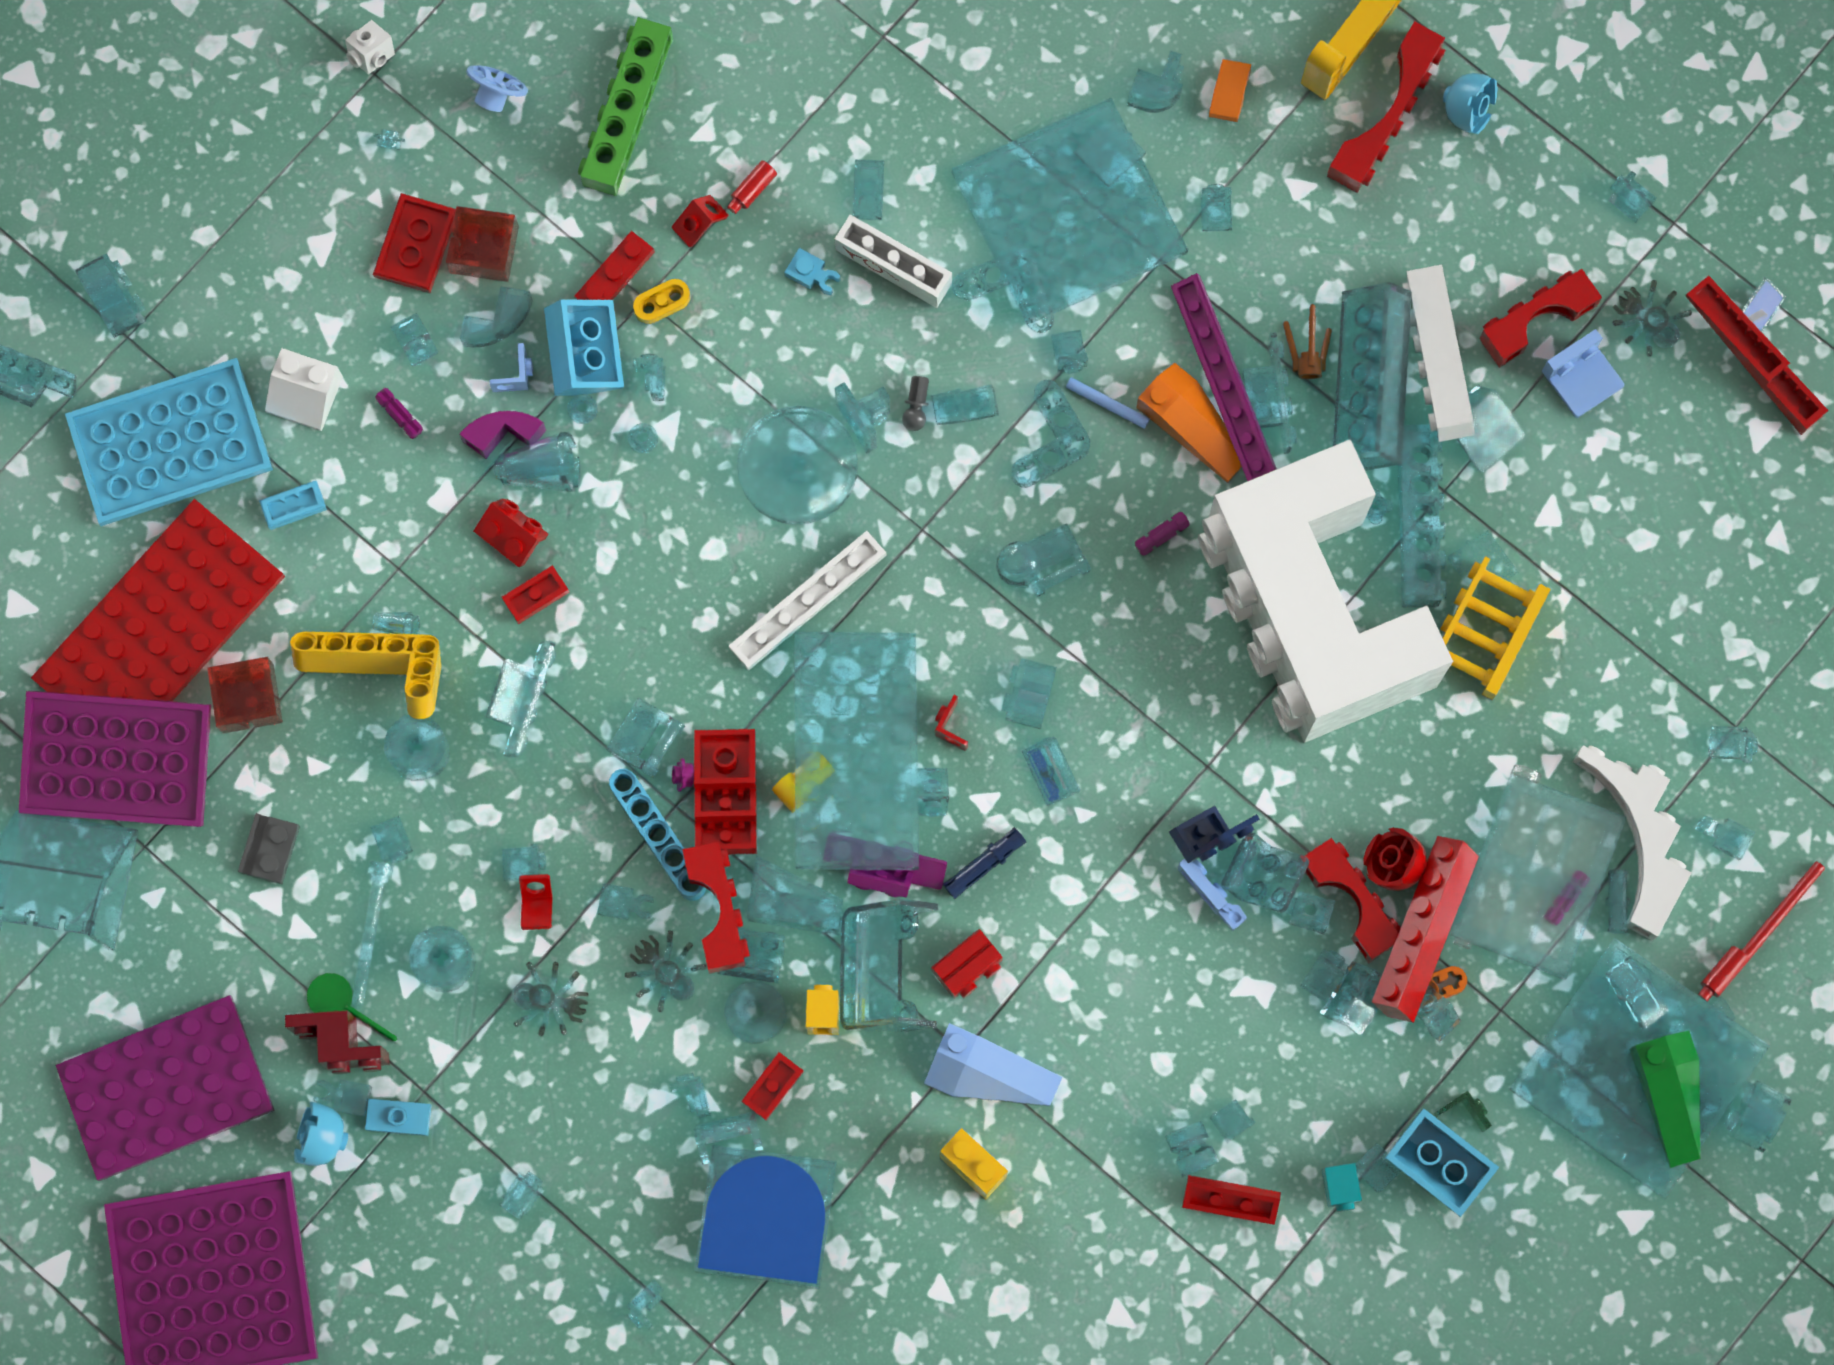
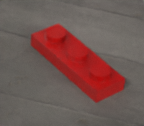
[574,231,655,300]
[1182,1175,1281,1225]

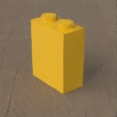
[940,1128,1008,1200]

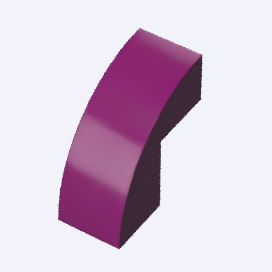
[459,411,546,459]

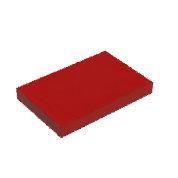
[373,193,458,293]

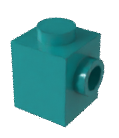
[1321,1163,1362,1212]

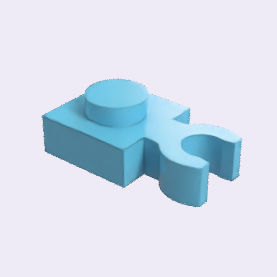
[784,248,840,295]

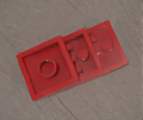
[694,729,757,855]

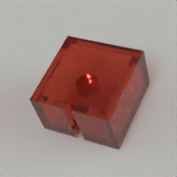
[446,206,519,282]
[207,657,283,734]

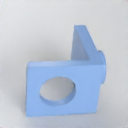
[490,343,533,392]

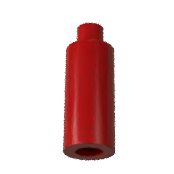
[727,160,777,214]
[1697,946,1750,1003]

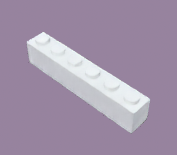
[1402,265,1475,442]

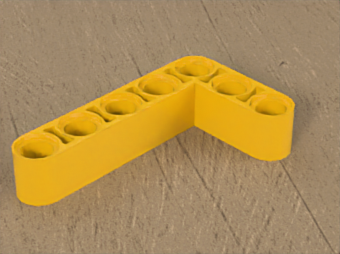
[1301,0,1402,100]
[290,631,441,719]

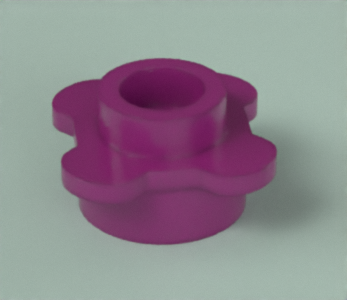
[672,758,694,792]

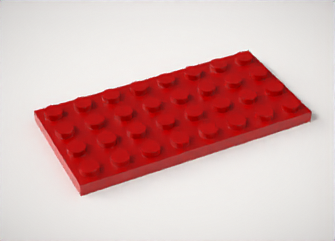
[31,498,285,701]

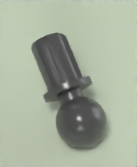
[902,376,929,431]

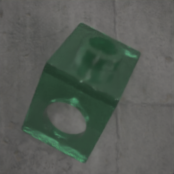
[1434,1091,1492,1132]

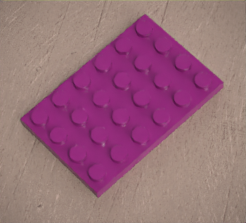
[19,691,211,827]
[55,995,275,1181]

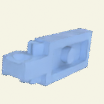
[1178,859,1247,931]

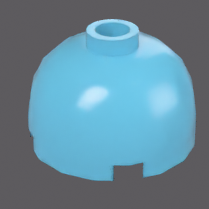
[1443,73,1498,134]
[294,1101,348,1166]

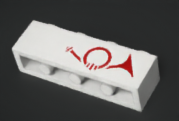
[835,215,952,308]

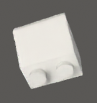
[265,348,343,431]

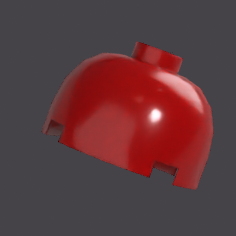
[1363,827,1427,891]

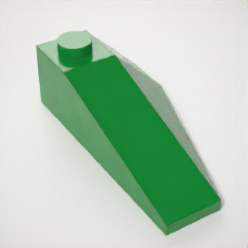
[1629,1030,1701,1168]

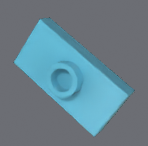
[259,480,327,530]
[365,1099,432,1136]

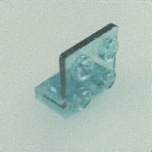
[1457,385,1525,472]

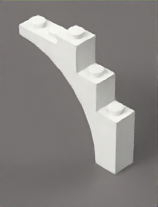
[1573,746,1692,941]

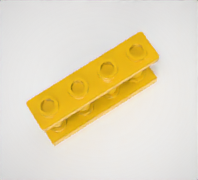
[1440,556,1551,700]

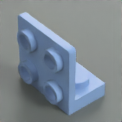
[1541,329,1625,418]

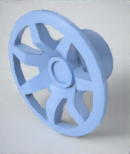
[466,65,528,112]

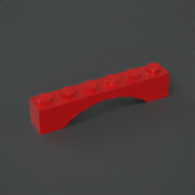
[1327,21,1446,193]

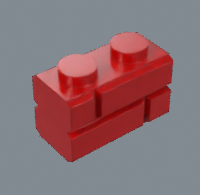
[931,929,1003,999]

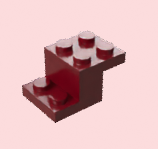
[285,1010,390,1074]

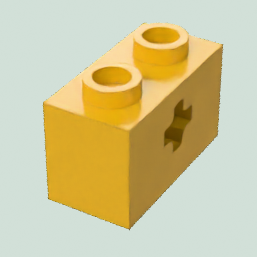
[806,985,840,1035]

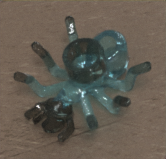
[1612,280,1692,357]
[625,930,707,1012]
[512,962,589,1037]

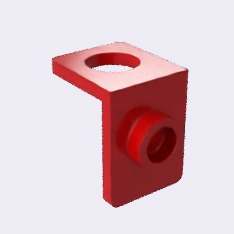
[672,195,729,247]
[935,694,968,751]
[519,874,553,930]

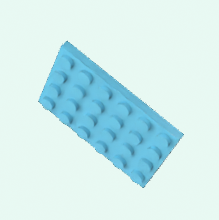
[65,358,273,526]

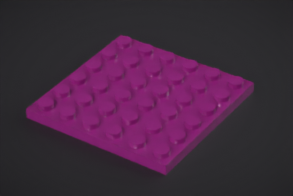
[104,1171,319,1365]

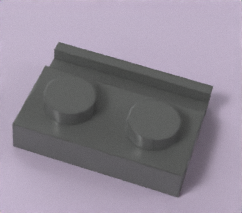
[238,813,300,884]

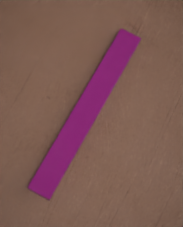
[1171,273,1277,481]

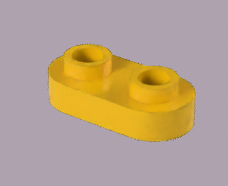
[633,279,690,324]

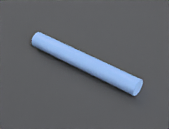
[1066,377,1150,429]

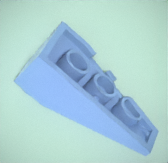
[924,1023,1062,1106]

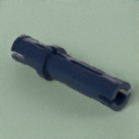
[943,827,1027,899]

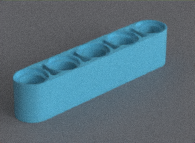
[609,769,706,901]

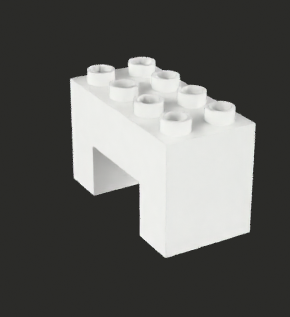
[1198,439,1453,743]

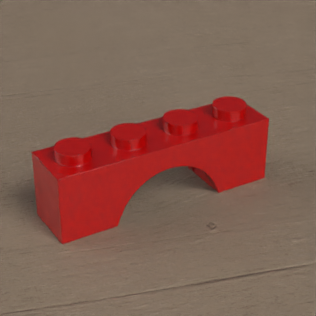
[1479,269,1602,368]
[1298,838,1400,964]
[682,841,750,974]

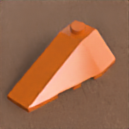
[1136,363,1242,483]

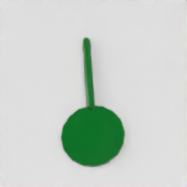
[307,973,397,1042]

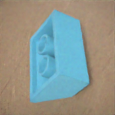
[544,300,624,396]
[1385,1108,1499,1217]

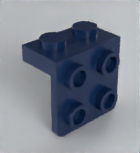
[1169,805,1260,863]

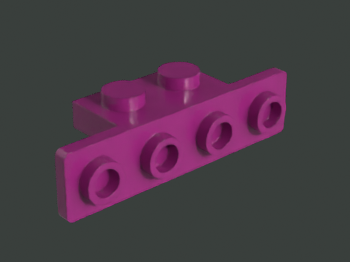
[823,833,947,898]

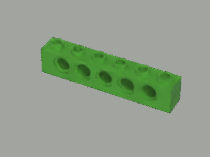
[578,17,673,196]

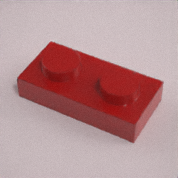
[501,565,570,624]
[741,1052,804,1121]

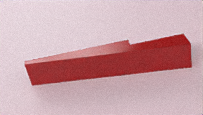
[1686,275,1829,435]

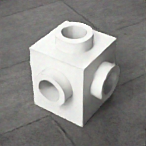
[345,20,395,75]

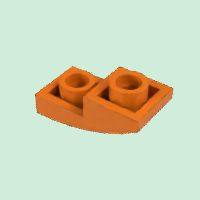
[1209,59,1251,122]

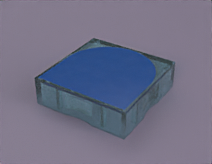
[694,1145,837,1289]

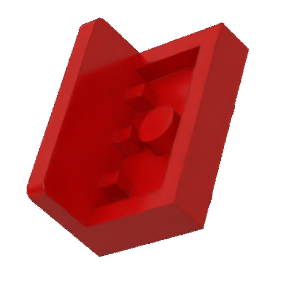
[473,498,549,567]

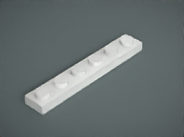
[729,531,887,671]

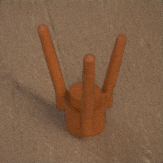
[1283,304,1332,379]

